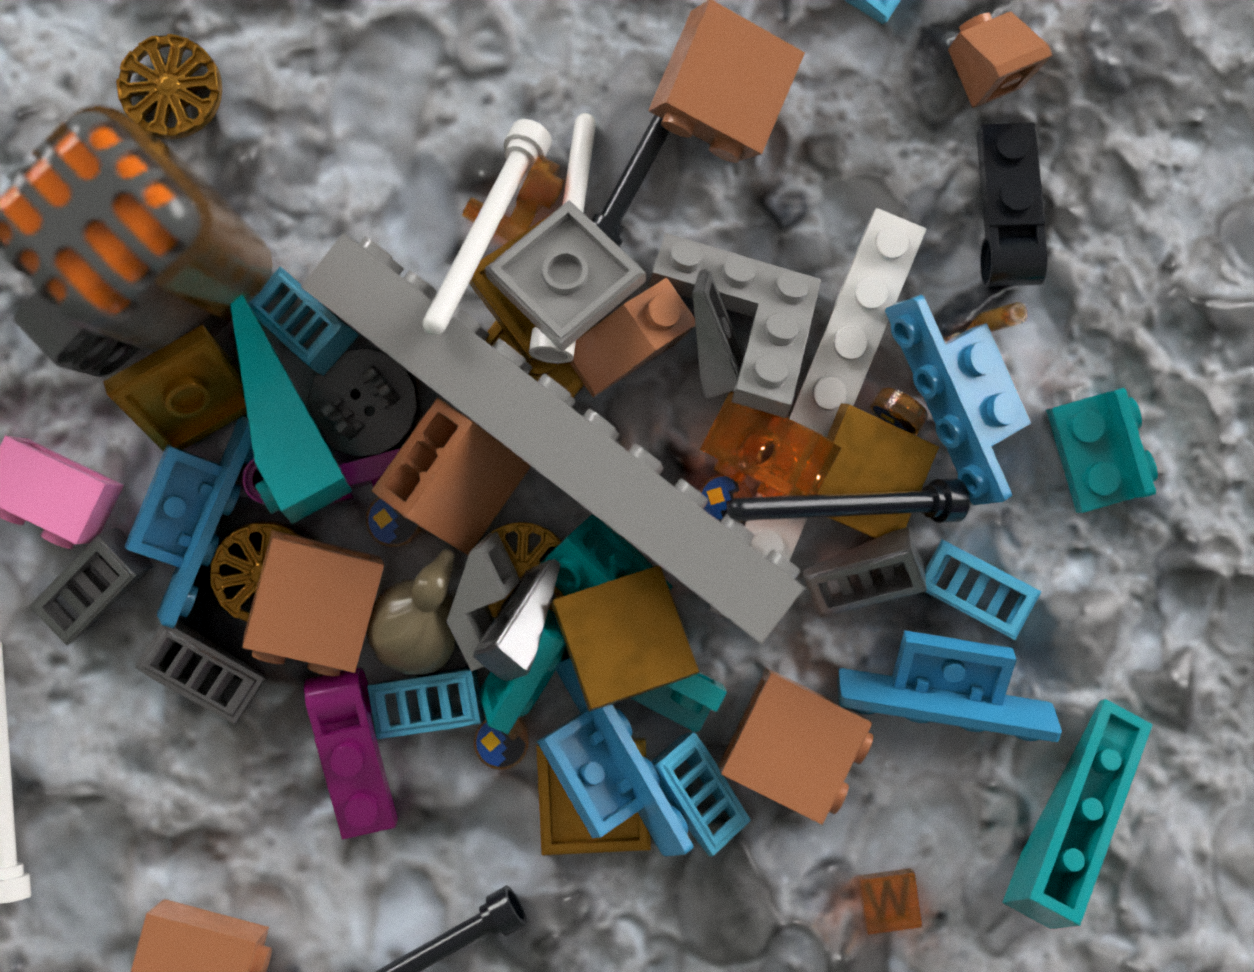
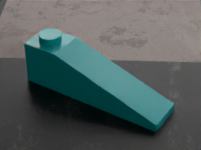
[228,287,352,524]
[1002,699,1153,929]

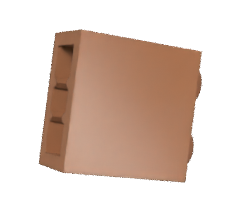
[648,0,805,163]
[371,397,531,555]
[243,530,384,676]
[718,667,874,825]
[131,899,272,972]

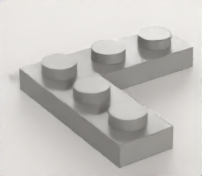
[649,233,821,418]

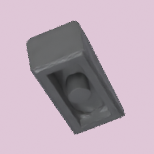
[693,268,744,399]
[473,559,561,681]

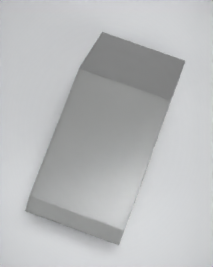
[447,531,521,671]

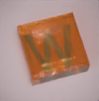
[858,868,922,935]

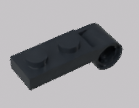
[976,123,1047,287]

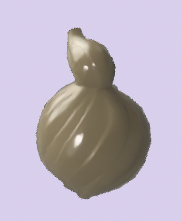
[366,549,455,675]

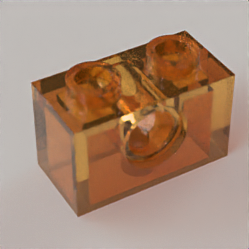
[699,391,841,497]

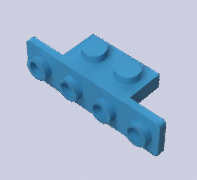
[885,295,1031,505]
[124,415,254,629]
[837,630,1062,742]
[537,656,694,856]

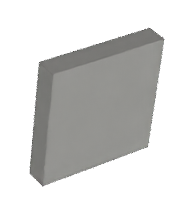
[485,200,646,352]

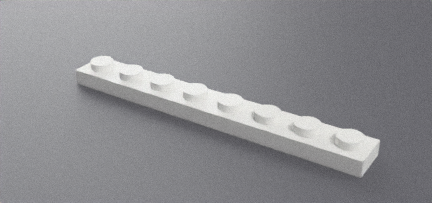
[708,208,927,618]

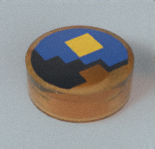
[870,387,928,435]
[699,474,752,523]
[366,497,422,547]
[474,717,530,770]

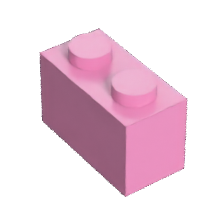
[0,436,124,549]

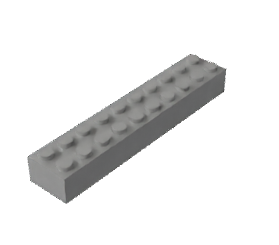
[301,232,805,644]

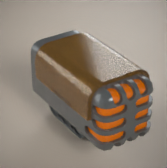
[0,105,273,377]

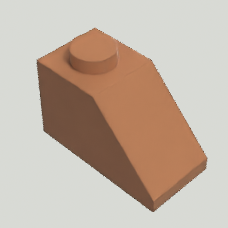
[948,11,1052,108]
[569,277,695,397]

